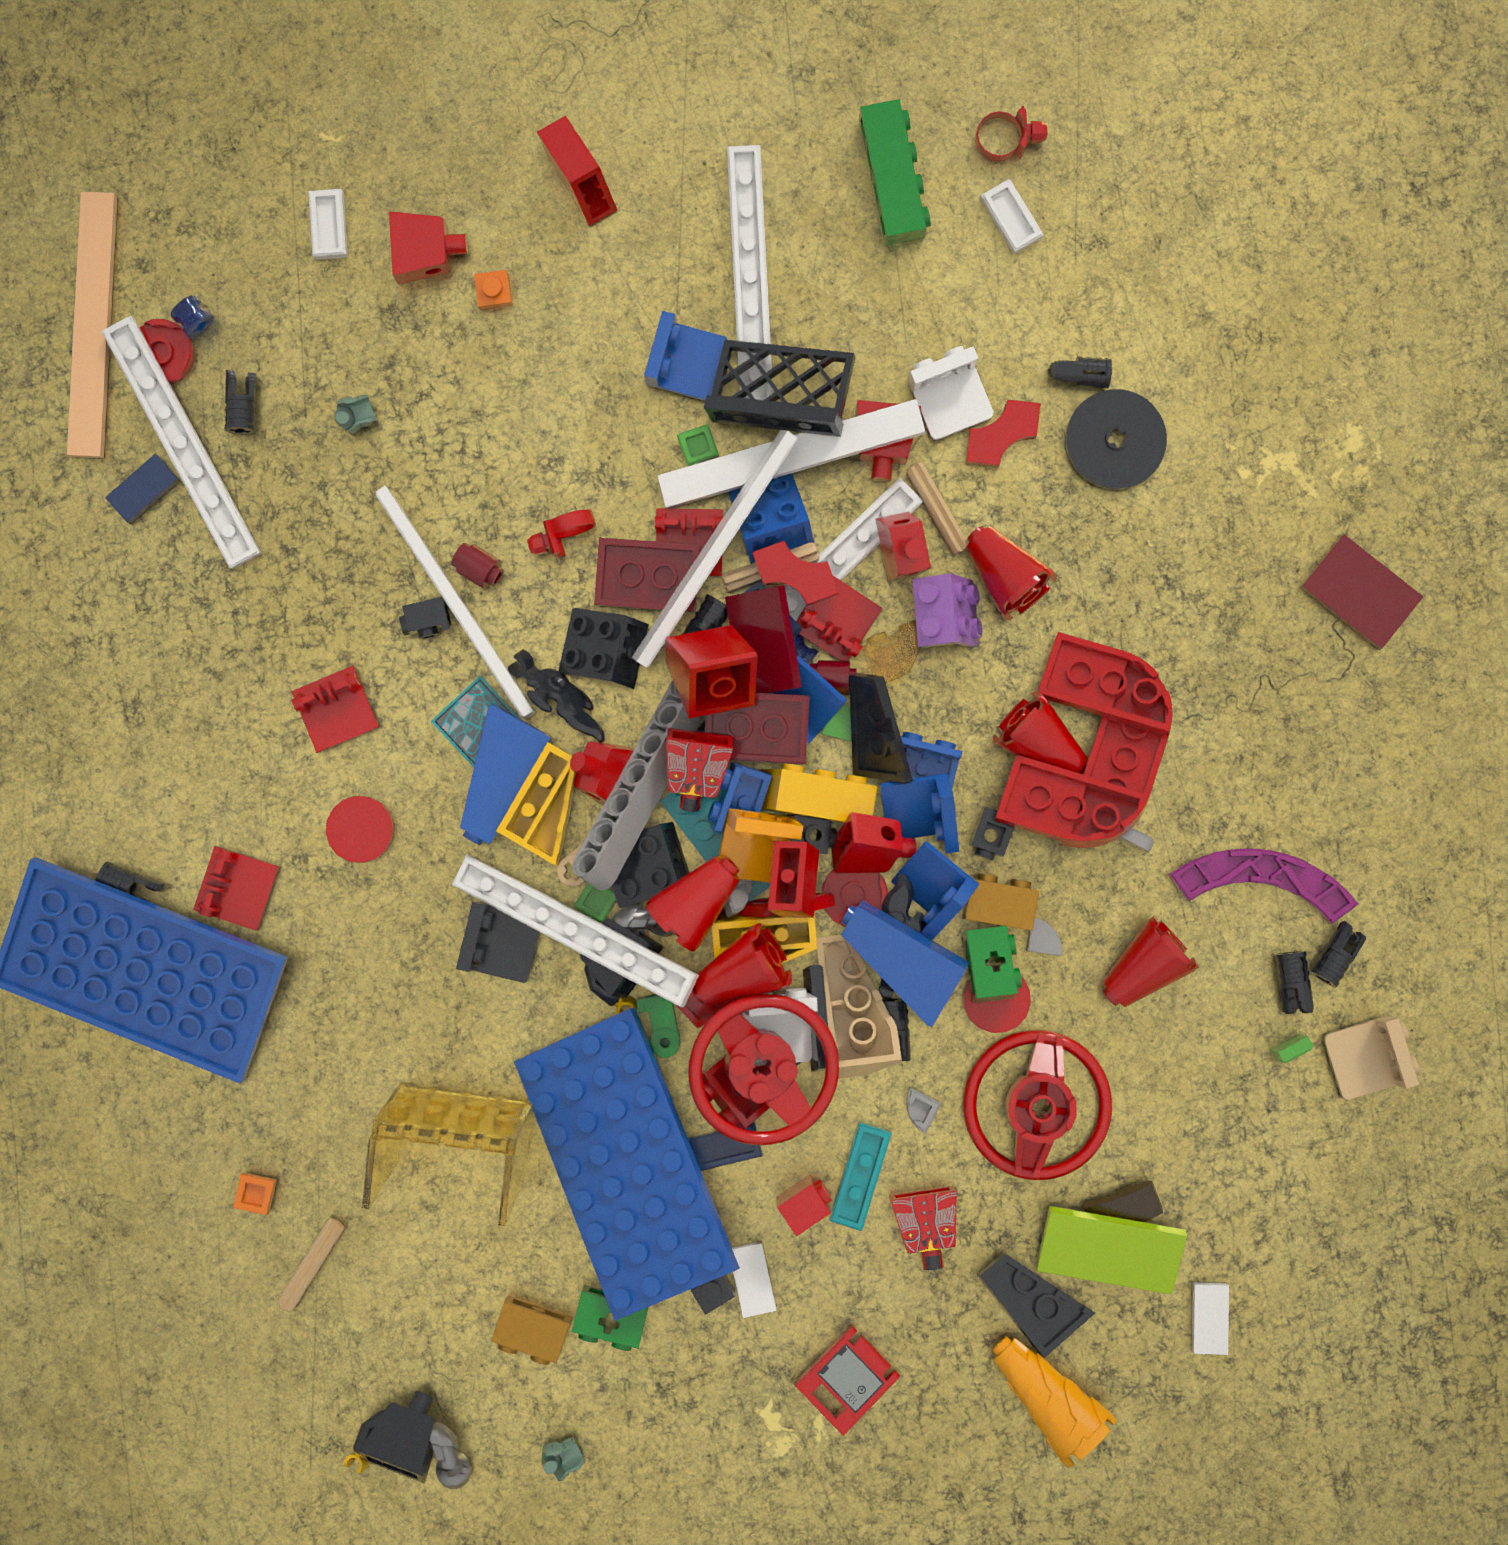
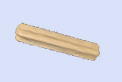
[907,463,968,555]
[722,542,819,592]
[277,1218,345,1312]

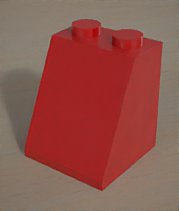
[666,625,758,718]

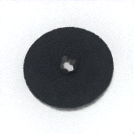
[1065,389,1167,490]

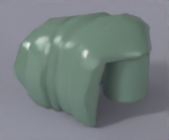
[335,394,378,434]
[541,1437,586,1481]

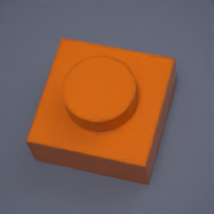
[474,270,513,310]
[233,1172,277,1215]

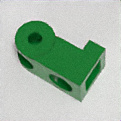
[636,994,680,1058]

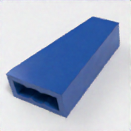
[460,703,551,845]
[841,900,969,1027]

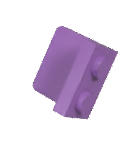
[912,573,983,648]

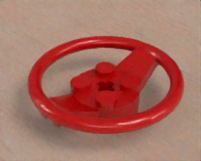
[688,994,839,1145]
[963,1030,1112,1180]

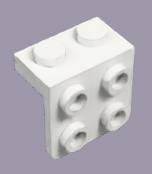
[908,346,993,440]
[742,988,818,1066]

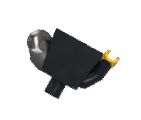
[580,905,673,1014]
[344,1391,471,1489]

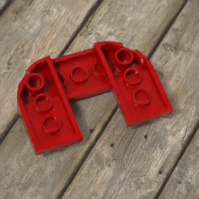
[995,632,1173,848]

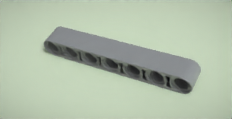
[572,680,705,891]

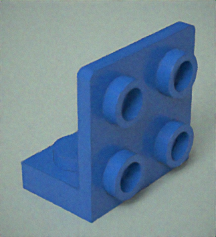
[644,311,727,401]
[729,474,814,564]
[770,655,846,744]
[880,773,960,854]
[892,841,979,940]

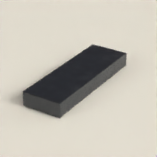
[803,965,828,1072]

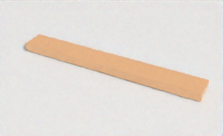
[67,192,117,459]

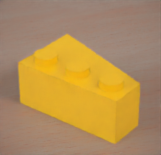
[496,742,577,866]
[760,763,878,823]
[712,914,817,963]

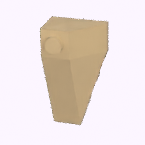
[816,935,902,1079]

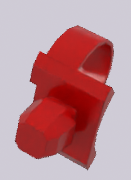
[975,106,1048,162]
[527,509,596,559]

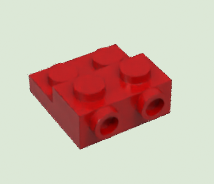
[702,1055,770,1129]

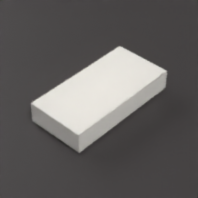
[980,179,1044,255]
[308,189,348,260]
[732,1241,777,1318]
[1191,1282,1229,1355]

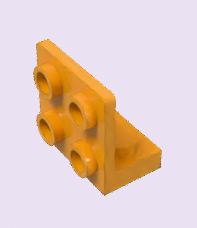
[718,808,804,883]

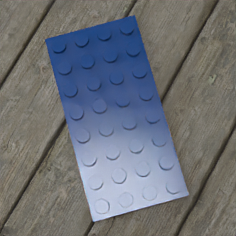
[0,857,288,1084]
[514,1008,740,1321]

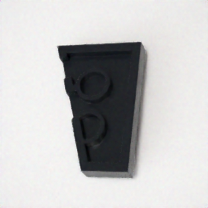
[849,673,913,783]
[977,1253,1095,1358]

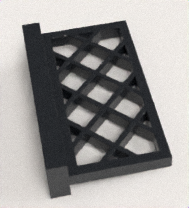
[704,340,856,437]

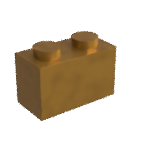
[962,873,1039,931]
[491,1295,572,1365]

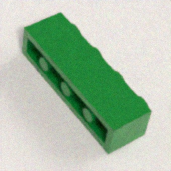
[859,99,931,246]

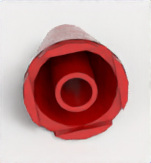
[966,526,1057,620]
[993,691,1087,774]
[646,856,740,952]
[1102,915,1199,1007]
[692,923,792,1006]

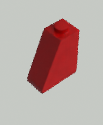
[537,115,617,226]

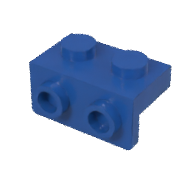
[901,732,963,788]
[708,762,772,833]

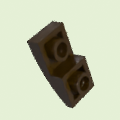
[1084,1180,1163,1222]

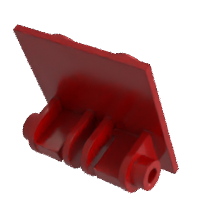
[655,508,724,576]
[796,576,883,661]
[291,665,379,753]
[193,846,279,931]

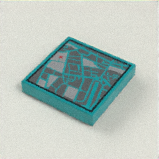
[431,676,522,767]

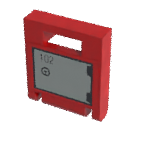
[793,1325,900,1436]

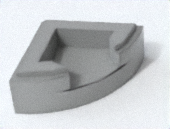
[724,879,752,918]
[1027,918,1062,956]
[906,1087,941,1134]

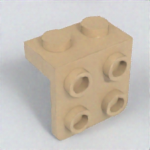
[1323,1016,1420,1100]

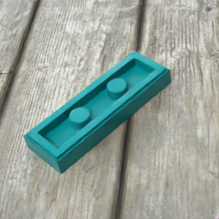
[829,1122,892,1231]

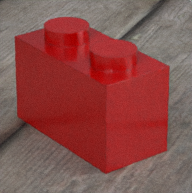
[768,841,819,918]
[776,1174,832,1237]

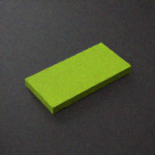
[1036,1206,1187,1295]

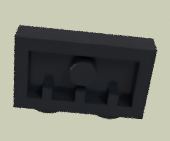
[559,608,649,689]
[612,822,689,908]
[456,902,540,983]

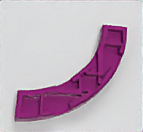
[1167,848,1359,924]

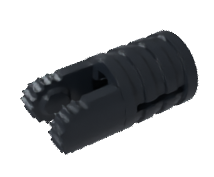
[1047,356,1112,389]
[224,370,256,435]
[683,594,728,634]
[95,861,164,903]
[1309,921,1366,988]
[1275,951,1314,1014]
[882,998,911,1061]

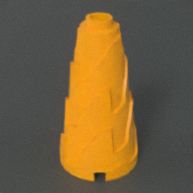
[992,1336,1117,1468]

